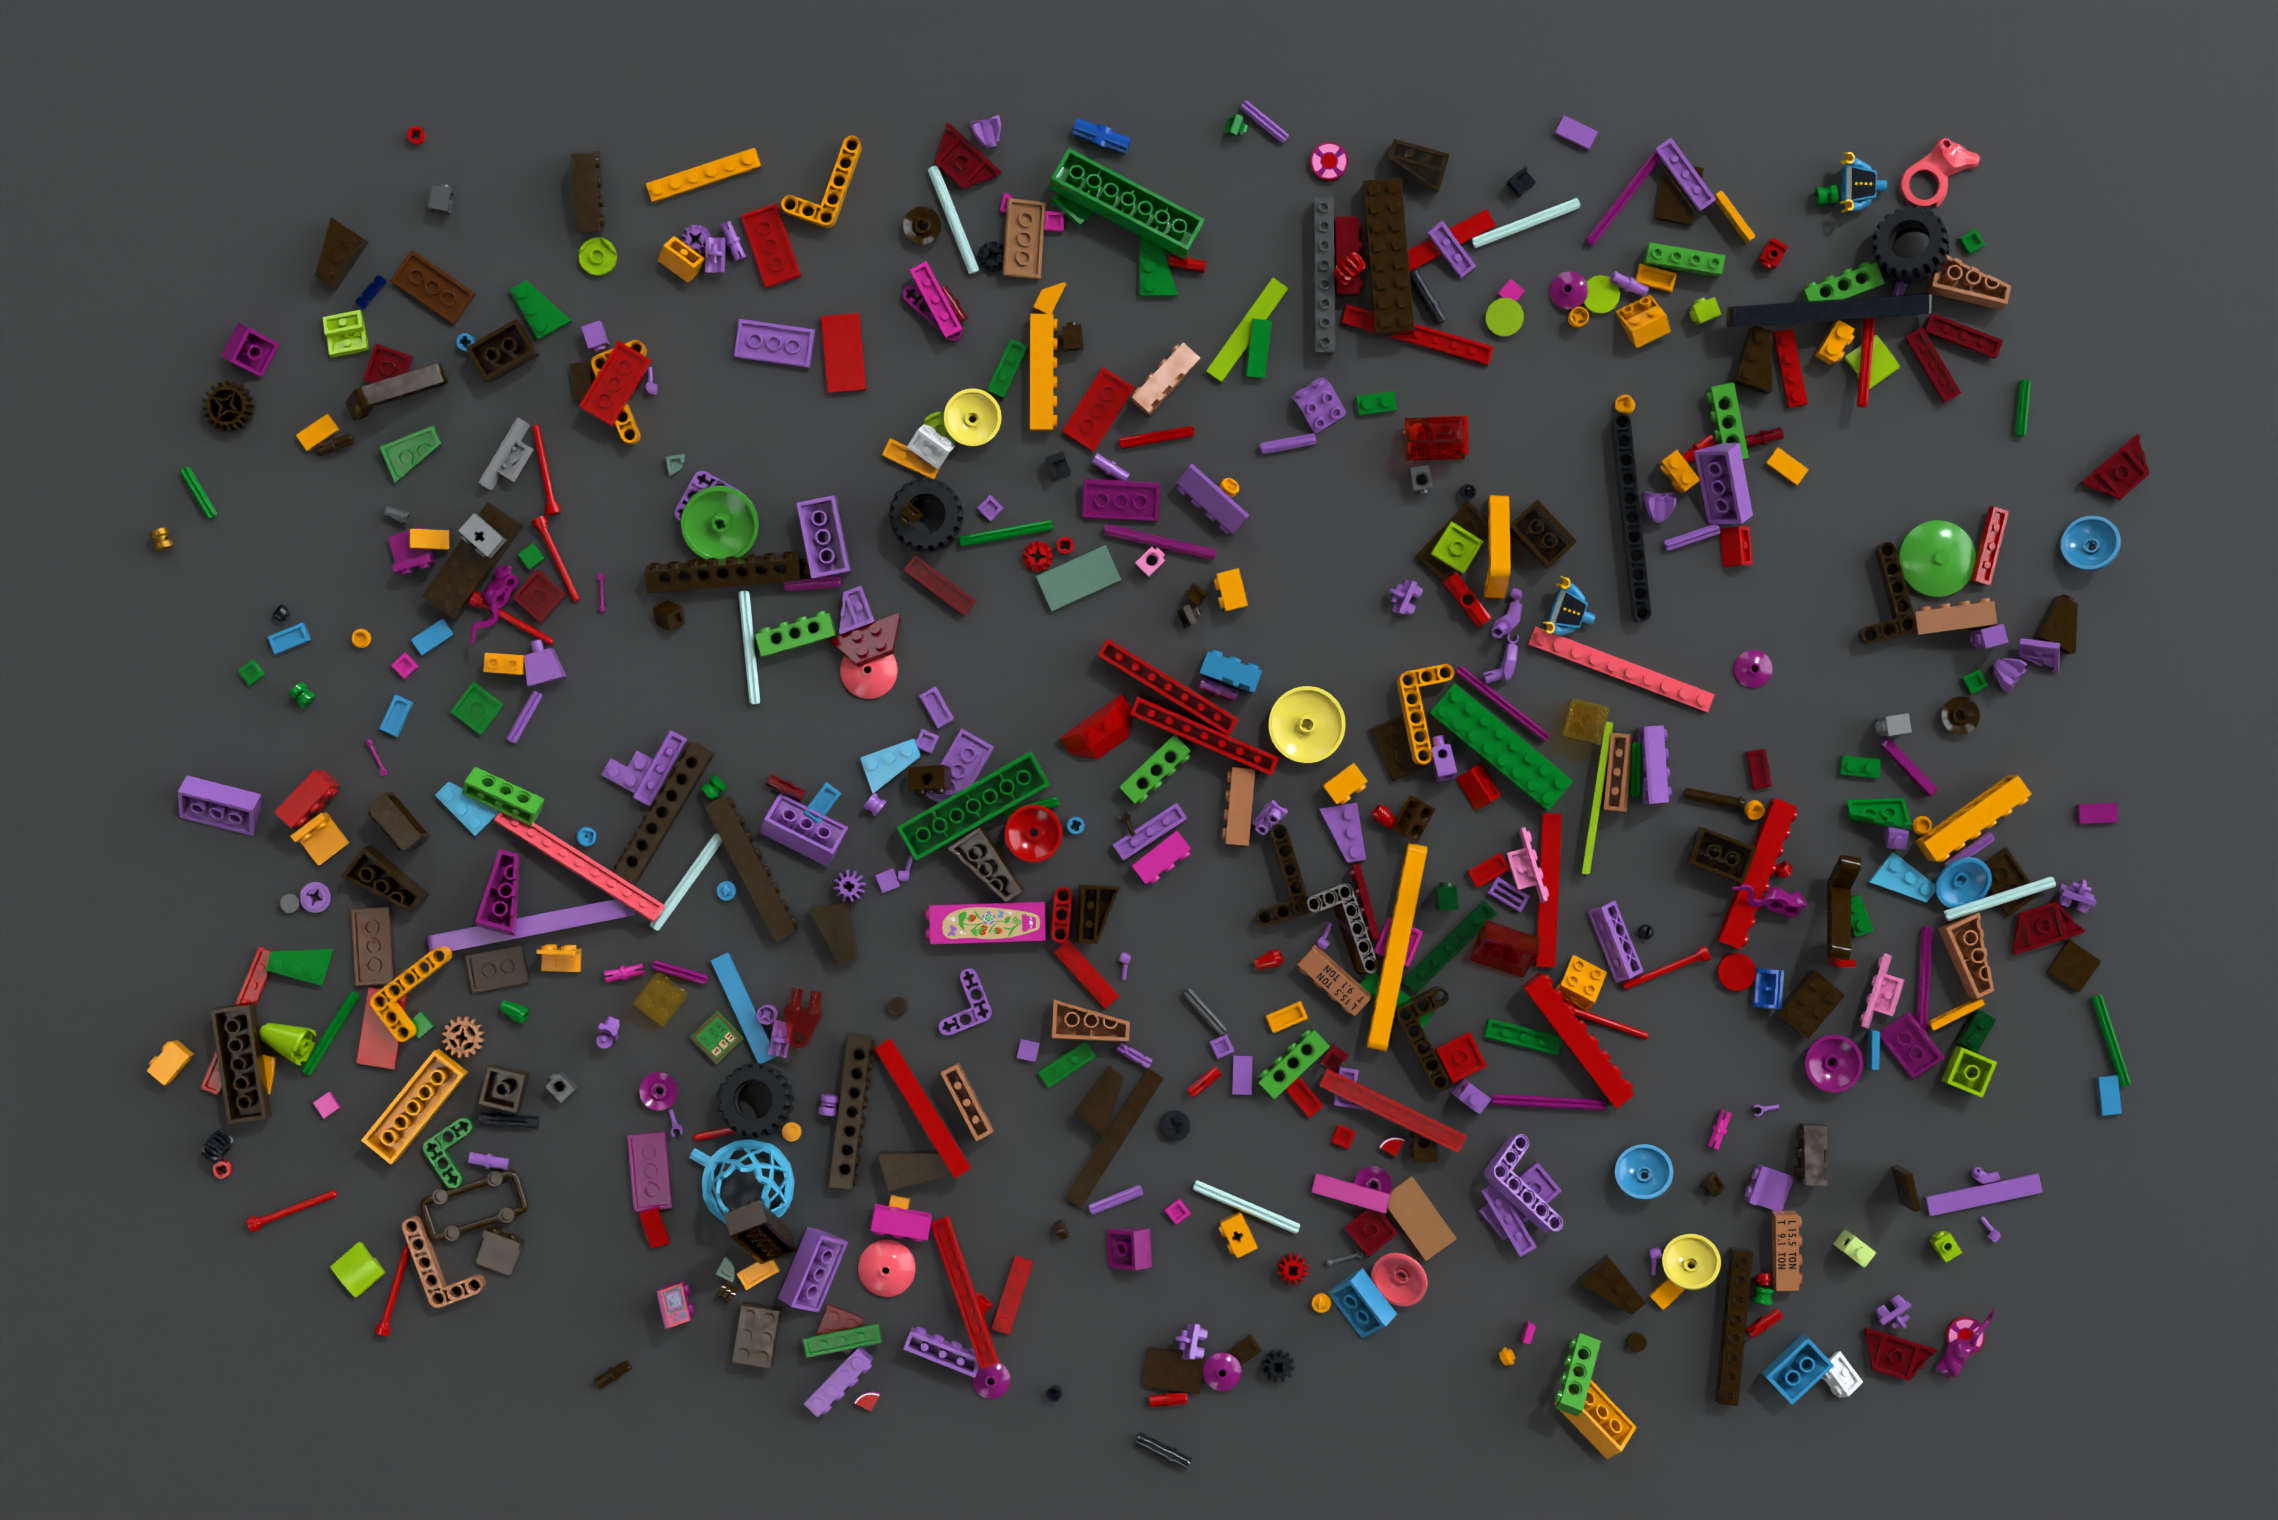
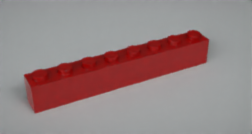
[1098,638,1239,736]
[1130,697,1279,776]
[1716,798,1798,950]
[1522,972,1635,1109]

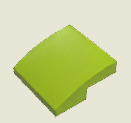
[323,310,369,358]
[1845,335,1900,390]
[330,1242,386,1298]

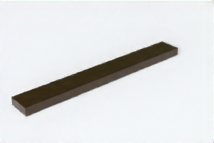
[1065,1068,1164,1208]

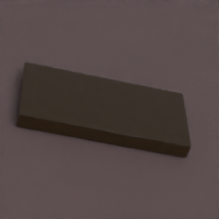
[1415,501,1488,583]

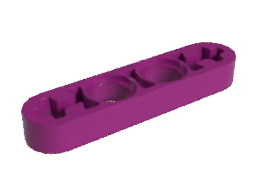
[902,285,963,342]
[1879,737,1938,797]

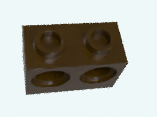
[1391,795,1436,843]

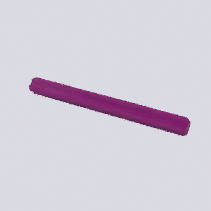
[1586,151,1660,246]
[1104,524,1216,560]
[1455,665,1549,742]
[1916,927,1933,1033]
[1491,1094,1606,1111]

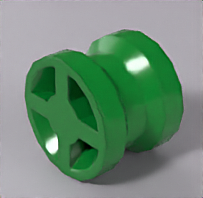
[1753,1286,1774,1305]

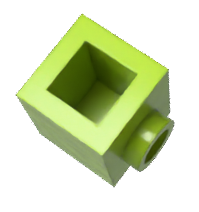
[1689,297,1722,325]
[1929,1230,1962,1262]

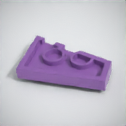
[1319,803,1366,863]

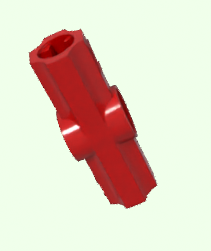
[1443,572,1491,628]

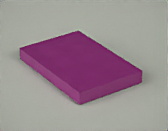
[1879,1011,1945,1079]

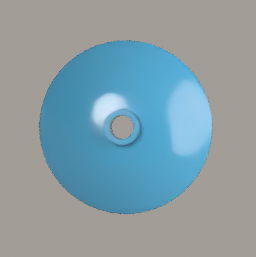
[2061,516,2121,571]
[1935,857,1992,908]
[1615,1144,1673,1200]

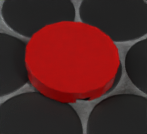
[1717,952,1756,991]

